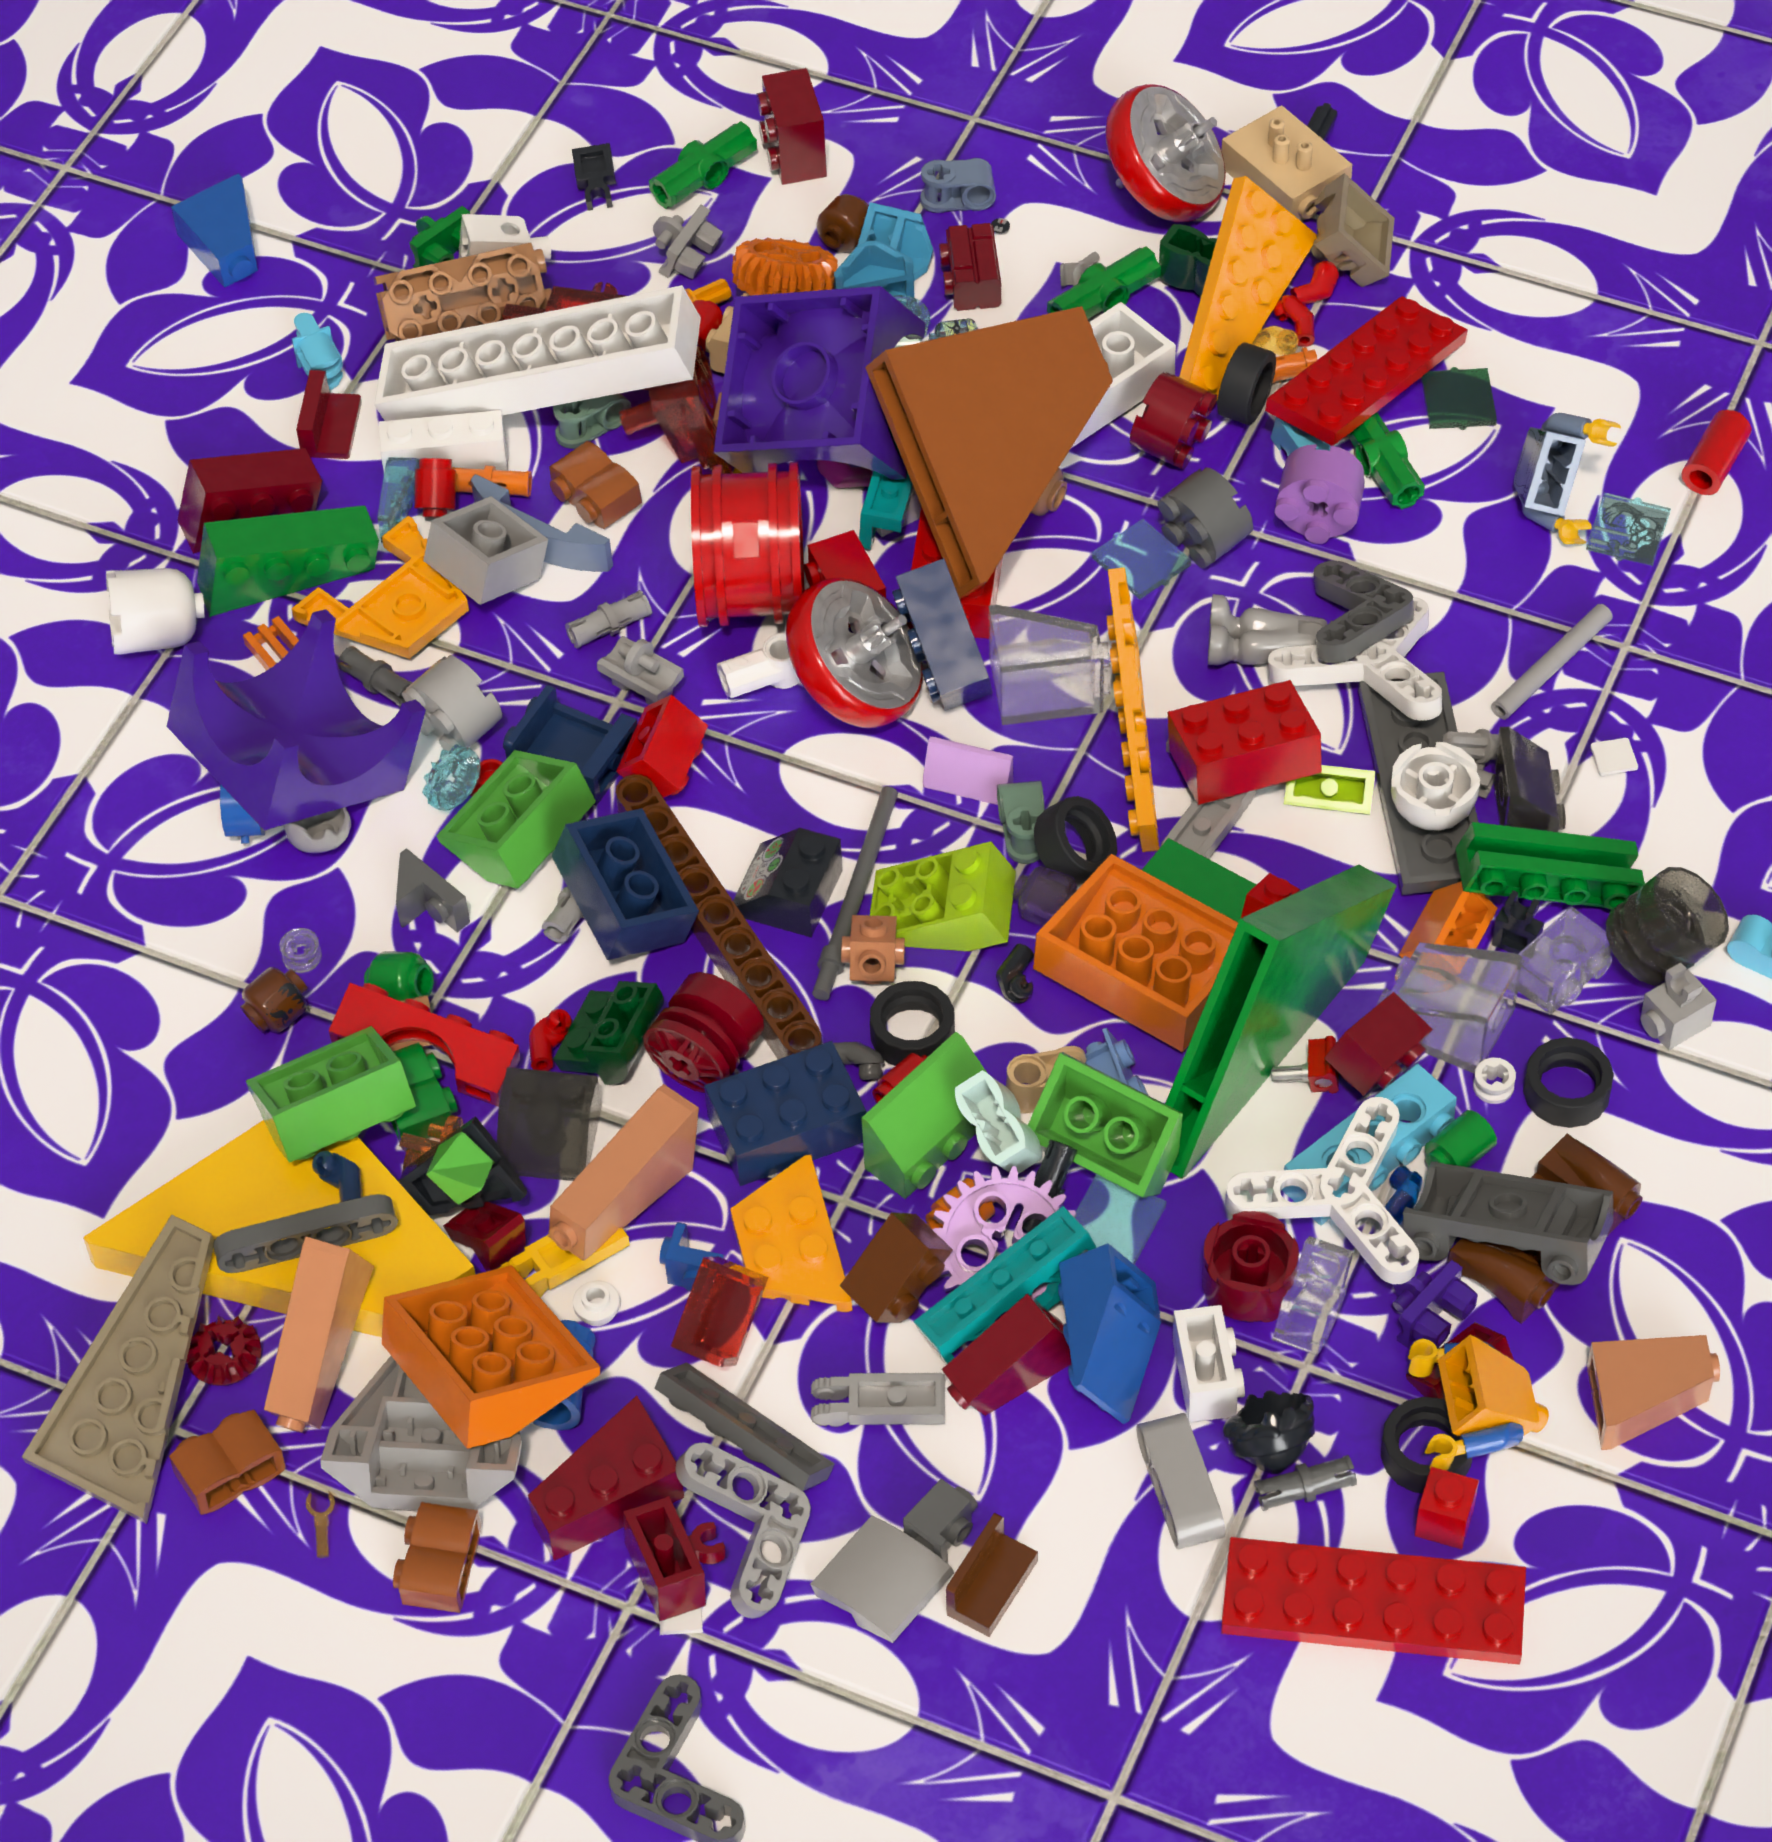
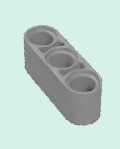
[1136,1413,1226,1549]

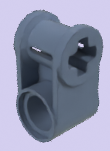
[920,158,996,213]

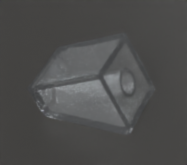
[989,605,1111,725]
[1377,942,1523,1074]

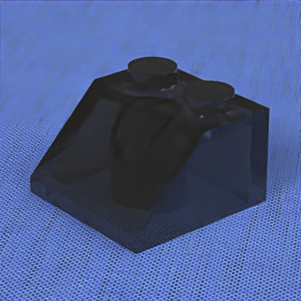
[1493,727,1566,832]
[497,1067,602,1181]

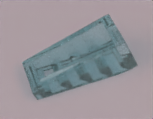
[377,457,419,543]

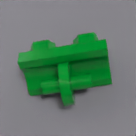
[409,206,470,268]

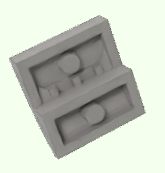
[810,1515,954,1643]

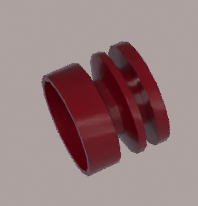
[643,972,764,1093]

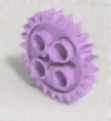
[932,1166,1080,1320]

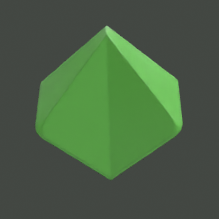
[426,1132,494,1205]

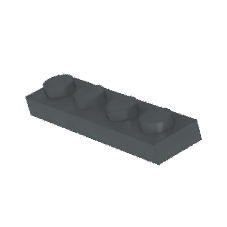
[654,1362,834,1491]

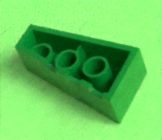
[197,505,379,617]

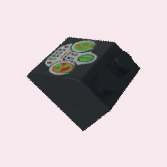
[733,828,843,938]

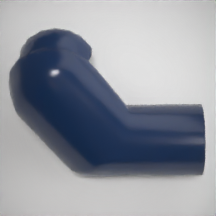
[312,1151,363,1203]

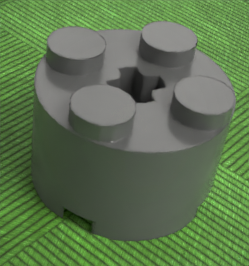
[1157,467,1253,569]

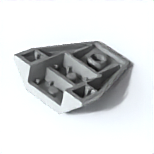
[320,1356,522,1510]

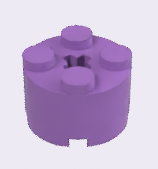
[1275,444,1365,544]

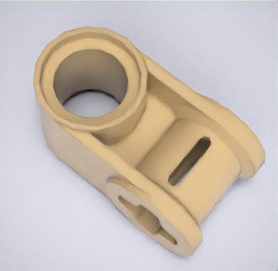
[1006,1046,1086,1113]

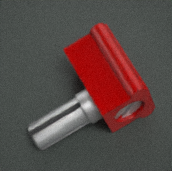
[1271,1036,1339,1094]

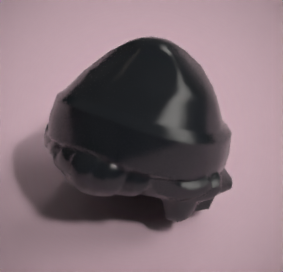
[1223,1390,1315,1474]

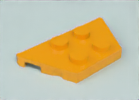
[730,1154,852,1312]

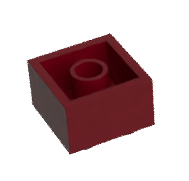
[756,68,827,185]

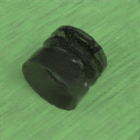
[1606,867,1729,986]

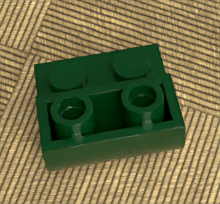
[553,981,664,1085]

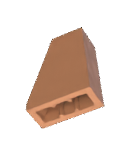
[1587,1335,1720,1450]

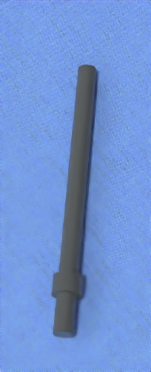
[812,786,898,1000]

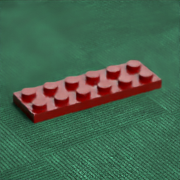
[1265,296,1468,446]
[1221,1537,1526,1665]

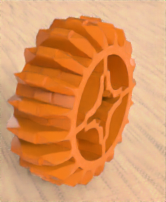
[731,237,838,296]

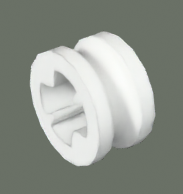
[1473,1057,1516,1104]

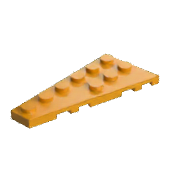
[1179,176,1317,401]
[1106,567,1160,852]

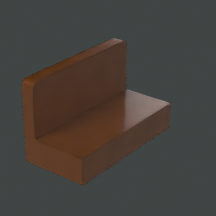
[946,1513,1038,1638]

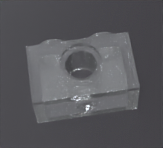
[1509,907,1613,1015]

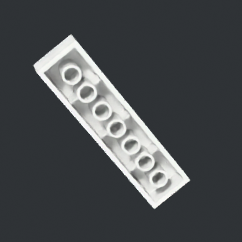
[374,285,701,421]

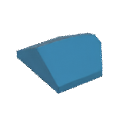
[857,202,933,281]
[834,241,914,304]

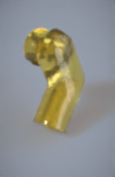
[1252,326,1299,356]

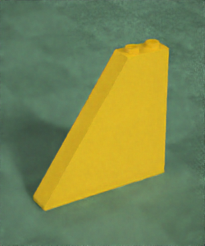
[83,1120,475,1338]

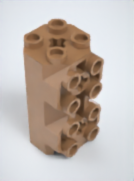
[373,243,556,341]

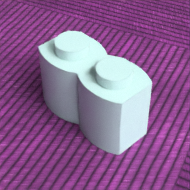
[955,1070,1042,1174]

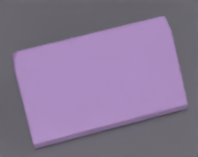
[923,736,1013,805]

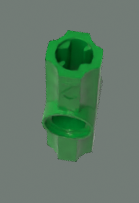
[649,121,757,209]
[1047,246,1161,319]
[1347,412,1425,509]

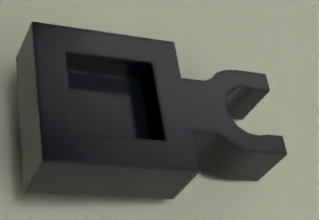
[572,143,616,211]
[1492,890,1544,962]

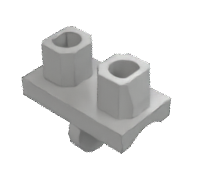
[653,204,723,279]
[597,636,684,705]

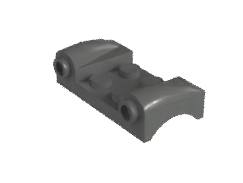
[1403,1161,1613,1285]

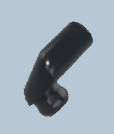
[996,944,1034,1003]

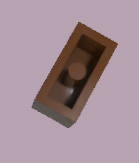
[840,1212,953,1323]

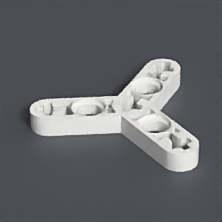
[1268,597,1442,721]
[1225,1097,1419,1284]

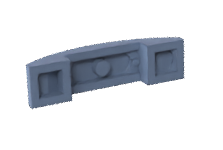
[471,474,613,572]

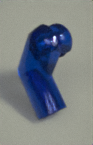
[1384,1166,1423,1225]

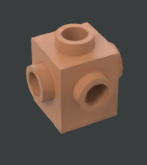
[841,915,905,984]

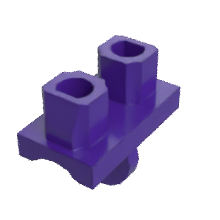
[1393,1260,1478,1349]

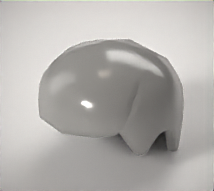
[283,807,351,853]

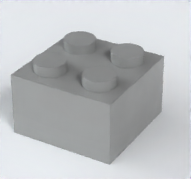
[423,496,548,605]

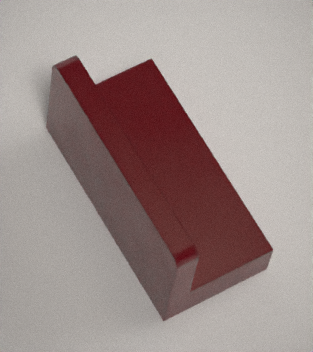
[296,370,362,459]

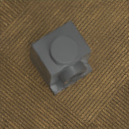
[903,1479,978,1563]

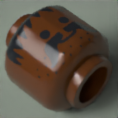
[240,967,308,1033]

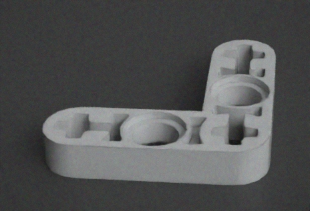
[675,1442,811,1619]

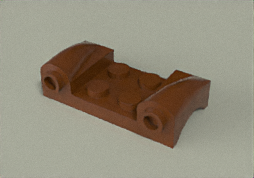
[1448,1133,1643,1324]

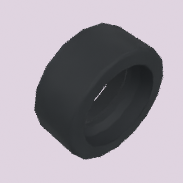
[1217,342,1276,425]
[1034,796,1117,885]
[870,981,955,1066]
[1523,1037,1614,1128]
[1381,1397,1472,1493]

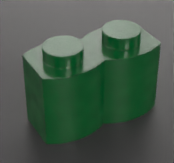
[1159,224,1217,296]

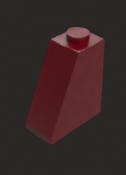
[941,1293,1072,1416]

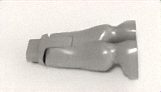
[1208,594,1332,666]

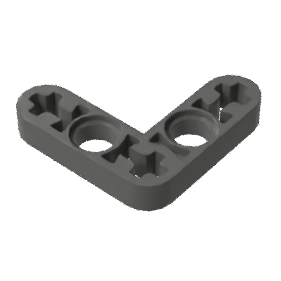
[1313,560,1414,663]
[609,1674,746,1842]

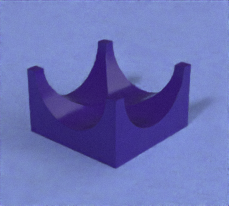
[714,286,926,480]
[166,609,426,830]

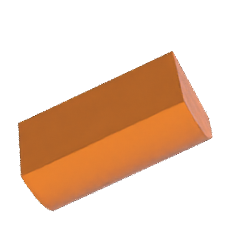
[1399,881,1498,976]

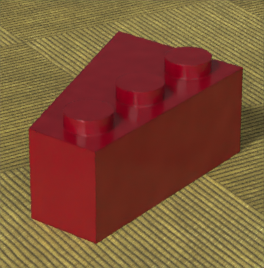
[177,448,322,554]
[528,1395,684,1561]

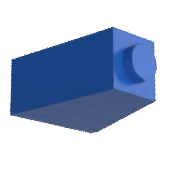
[171,174,258,288]

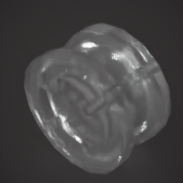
[279,928,322,973]

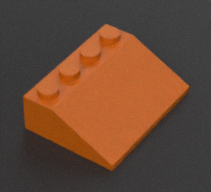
[1033,854,1238,1052]
[381,1265,601,1449]

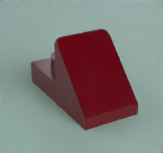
[443,1202,526,1272]

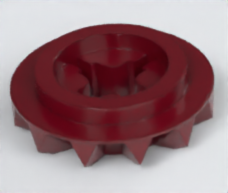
[186,1315,262,1385]

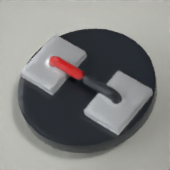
[991,218,1010,234]

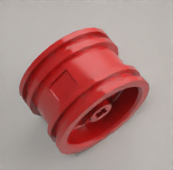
[691,462,805,627]

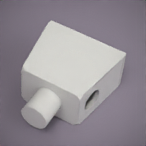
[458,214,551,260]

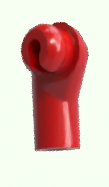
[1290,261,1339,305]
[1273,295,1315,347]
[529,1009,572,1072]

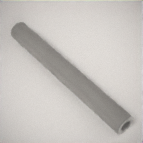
[1491,604,1613,720]

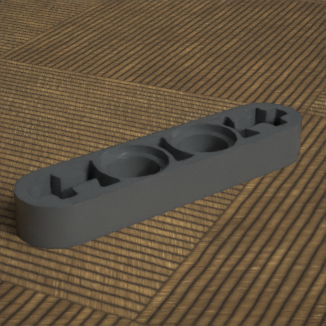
[213,1194,398,1273]

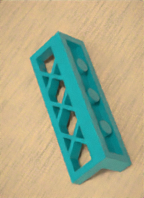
[859,428,914,550]
[913,1206,1097,1365]

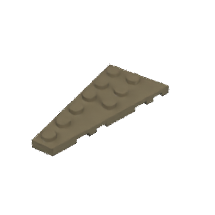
[22,1215,215,1524]

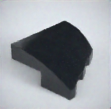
[399,1116,527,1216]

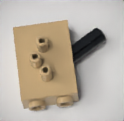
[1222,103,1353,221]

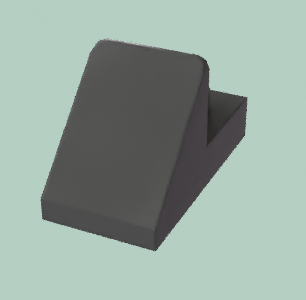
[396,848,470,933]

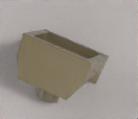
[1311,173,1395,287]

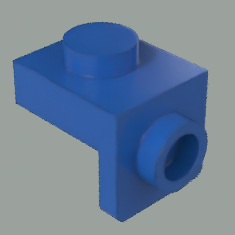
[659,1222,727,1295]

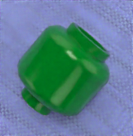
[364,951,434,1001]

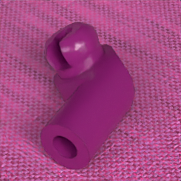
[816,460,872,488]

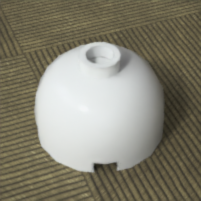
[1391,742,1480,831]

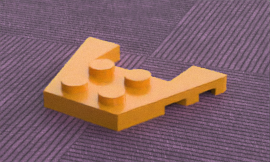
[291,515,469,659]

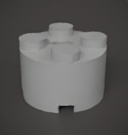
[402,655,502,758]

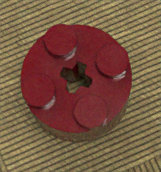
[1130,372,1217,470]
[1202,1211,1299,1322]

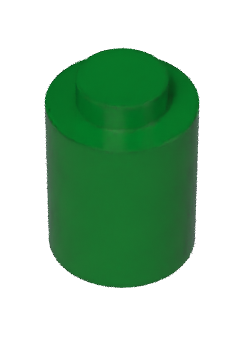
[1425,1110,1497,1168]

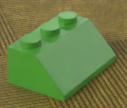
[436,750,596,889]
[246,1026,416,1163]
[862,1032,987,1199]
[1028,1052,1183,1198]

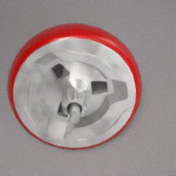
[1105,84,1226,222]
[786,578,923,728]

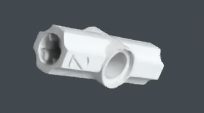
[717,632,800,698]

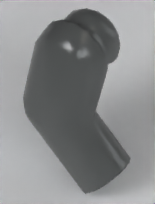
[823,1042,884,1080]

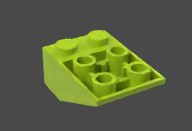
[870,841,1016,951]

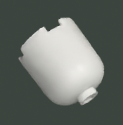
[106,568,205,655]

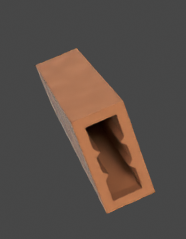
[548,1084,699,1261]
[264,1237,374,1433]

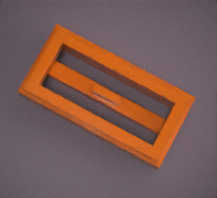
[243,616,299,671]

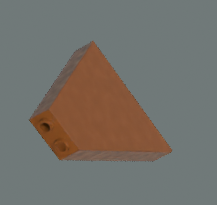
[865,306,1113,599]

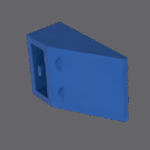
[1058,1243,1161,1424]

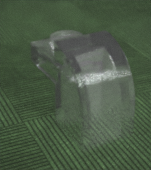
[1272,1236,1354,1355]

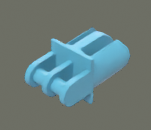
[292,313,343,390]

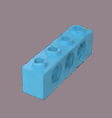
[1282,1063,1457,1226]

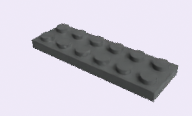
[1358,672,1479,895]

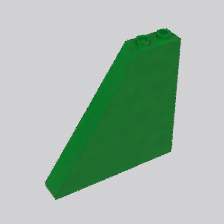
[1165,864,1397,1178]

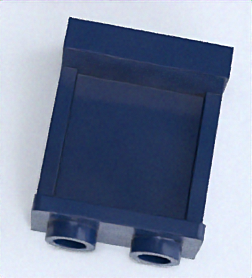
[503,685,637,806]

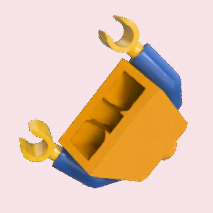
[1408,1335,1549,1471]

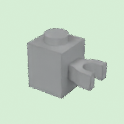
[1640,962,1717,1051]

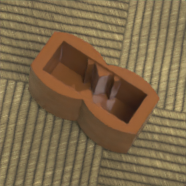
[549,441,642,529]
[169,1410,286,1515]
[393,1502,482,1613]

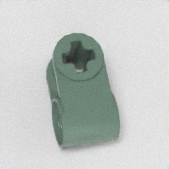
[553,393,632,449]
[997,780,1045,864]

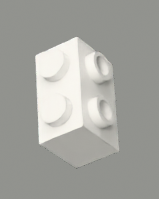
[1173,1305,1245,1422]

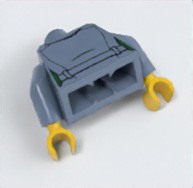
[1514,412,1621,544]

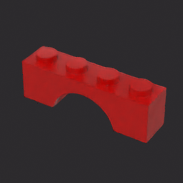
[328,983,520,1107]

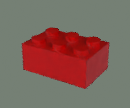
[1167,680,1322,805]

